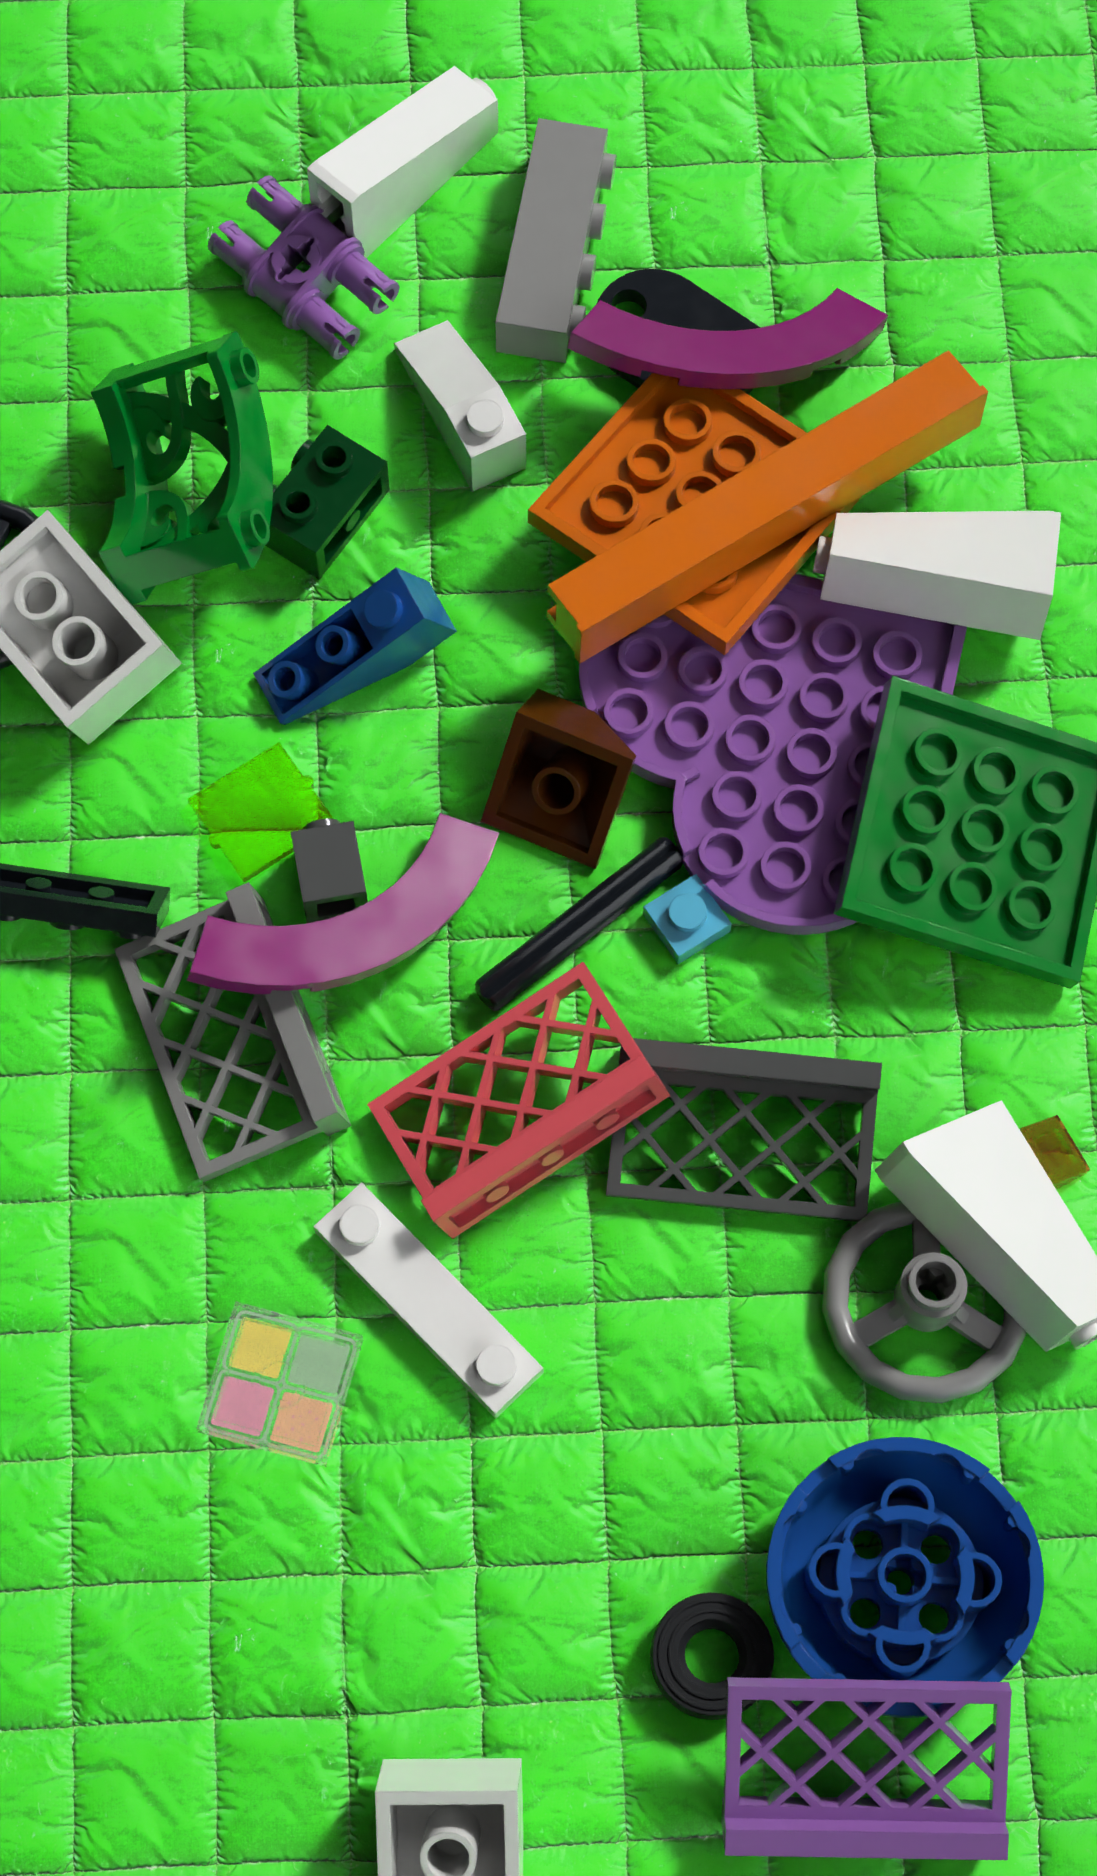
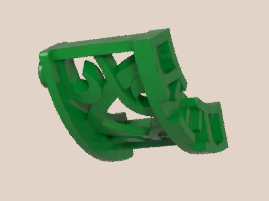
[91,331,273,605]

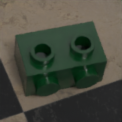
[265,425,390,580]

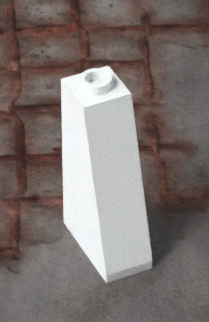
[307,66,498,258]
[813,511,1061,640]
[875,1100,1097,1352]

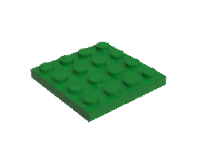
[834,676,1097,989]

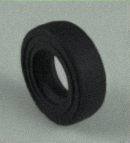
[650,1593,774,1720]

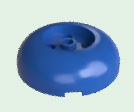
[766,1437,1044,1718]

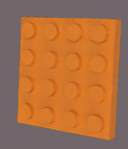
[528,373,862,655]

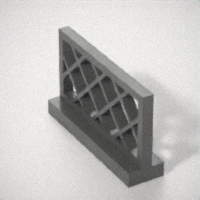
[606,1038,882,1222]

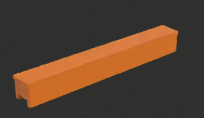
[547,350,988,664]

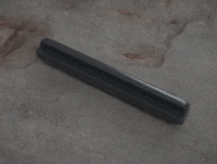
[475,837,683,1011]

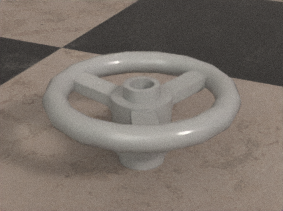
[822,1201,1027,1403]

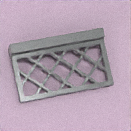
[115,882,351,1182]

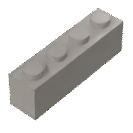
[495,118,617,363]

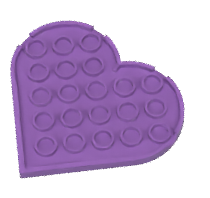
[579,574,967,935]

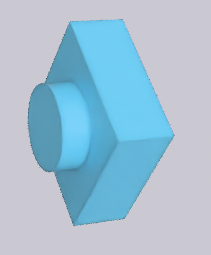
[643,874,732,964]

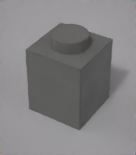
[291,818,368,923]

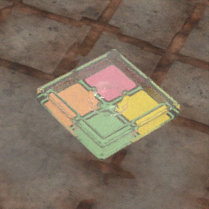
[196,1301,363,1467]

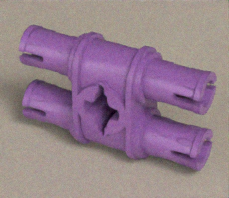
[208,175,400,360]

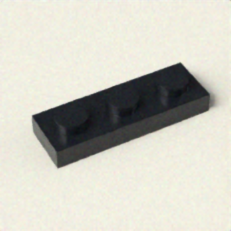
[0,863,170,939]

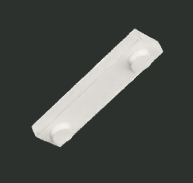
[314,1182,544,1419]

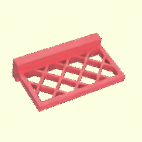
[367,962,671,1239]

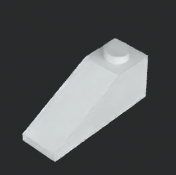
[394,320,526,492]

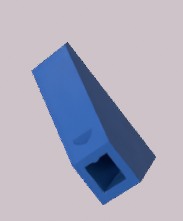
[253,568,457,725]

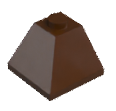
[481,689,636,869]

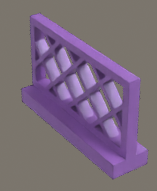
[721,1677,1012,1860]

